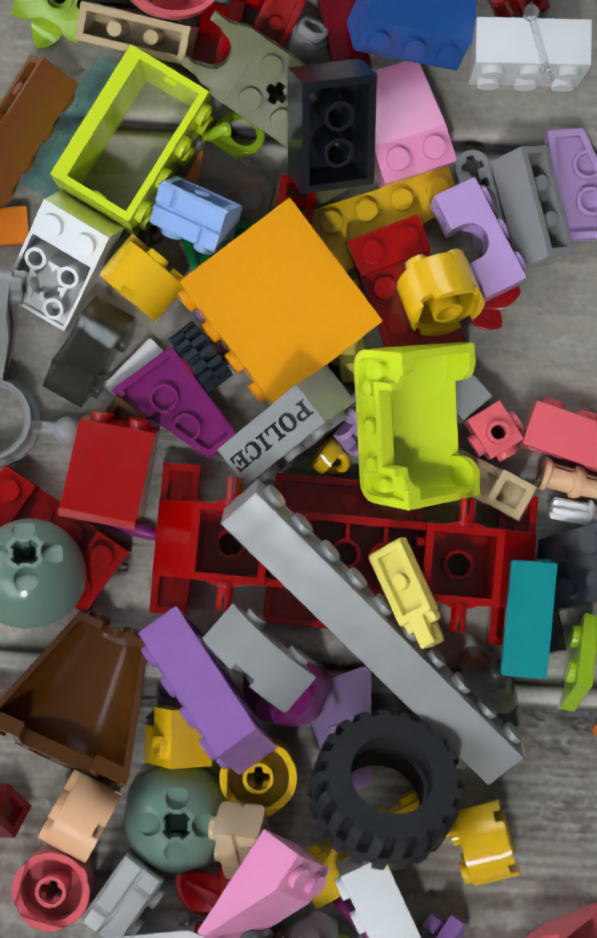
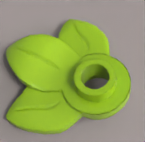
[11,0,80,49]

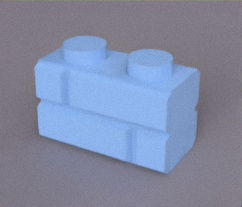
[150,176,243,255]

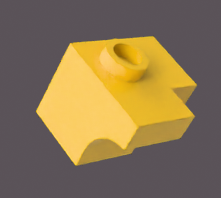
[145,706,212,769]

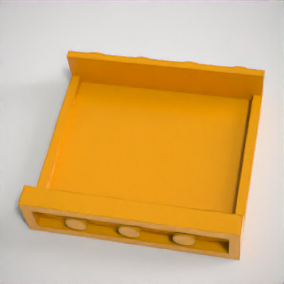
[177,197,383,405]

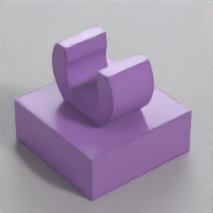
[422,912,471,938]

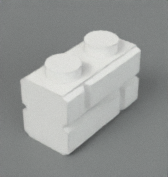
[81,850,166,938]

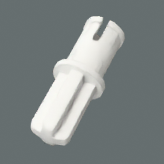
[549,497,597,527]

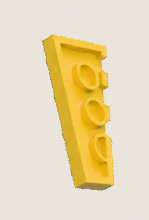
[312,166,455,273]

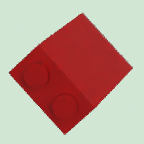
[58,410,160,530]

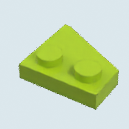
[560,613,597,712]

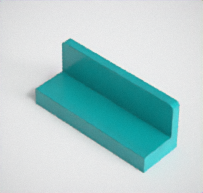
[500,558,557,679]

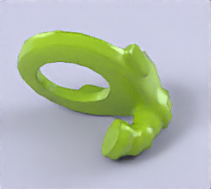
[202,111,265,161]

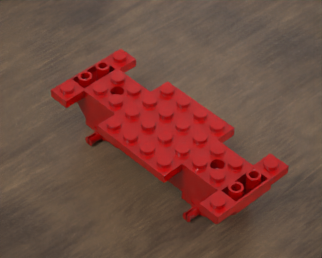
[149,462,539,645]

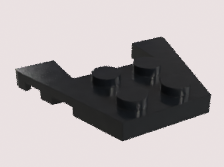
[537,523,597,655]

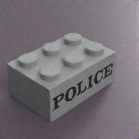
[217,366,355,486]

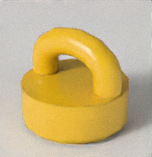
[310,437,350,475]

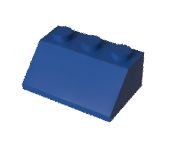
[346,0,477,71]

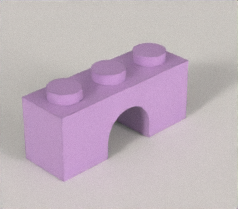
[429,177,527,302]

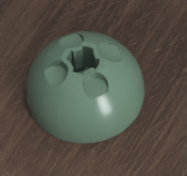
[0,519,87,628]
[124,766,228,874]

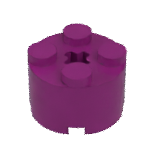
[243,646,331,727]

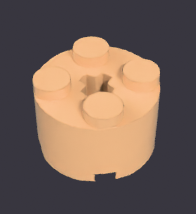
[38,769,122,863]

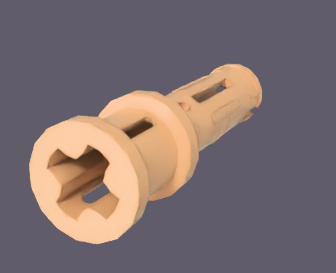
[537,457,597,500]

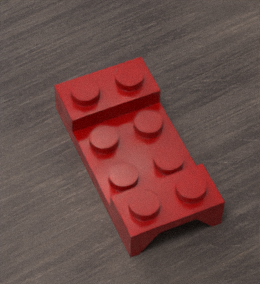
[345,214,466,347]
[0,465,131,614]

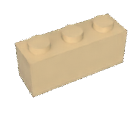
[74,1,199,64]

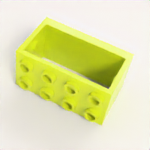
[50,44,215,236]

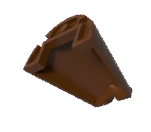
[0,611,147,786]

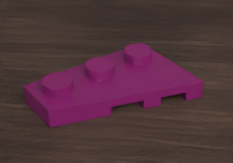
[111,346,237,459]

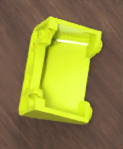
[354,342,480,510]

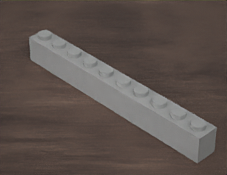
[221,479,523,785]

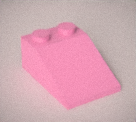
[374,61,457,188]
[198,829,331,938]

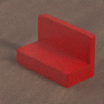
[185,0,247,76]

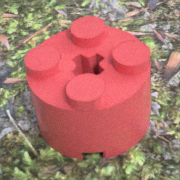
[12,845,95,932]

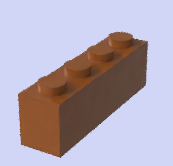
[0,55,79,209]

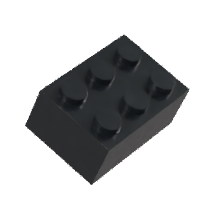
[287,59,377,194]

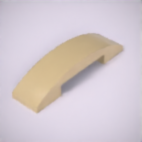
[458,447,538,521]

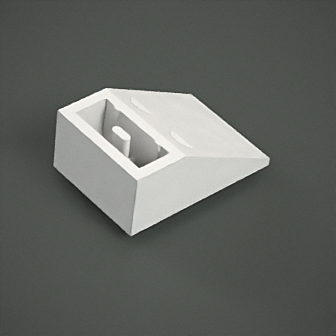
[12,190,124,332]

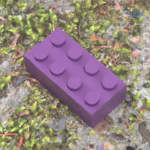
[138,606,278,775]

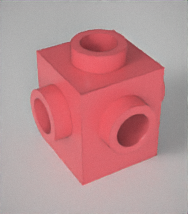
[464,400,524,462]

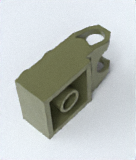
[181,11,308,146]

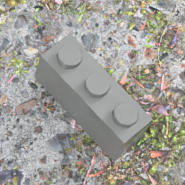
[491,145,575,269]

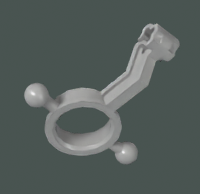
[0,268,79,468]

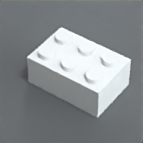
[468,17,592,92]

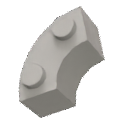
[202,603,316,713]

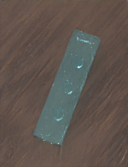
[20,56,116,198]

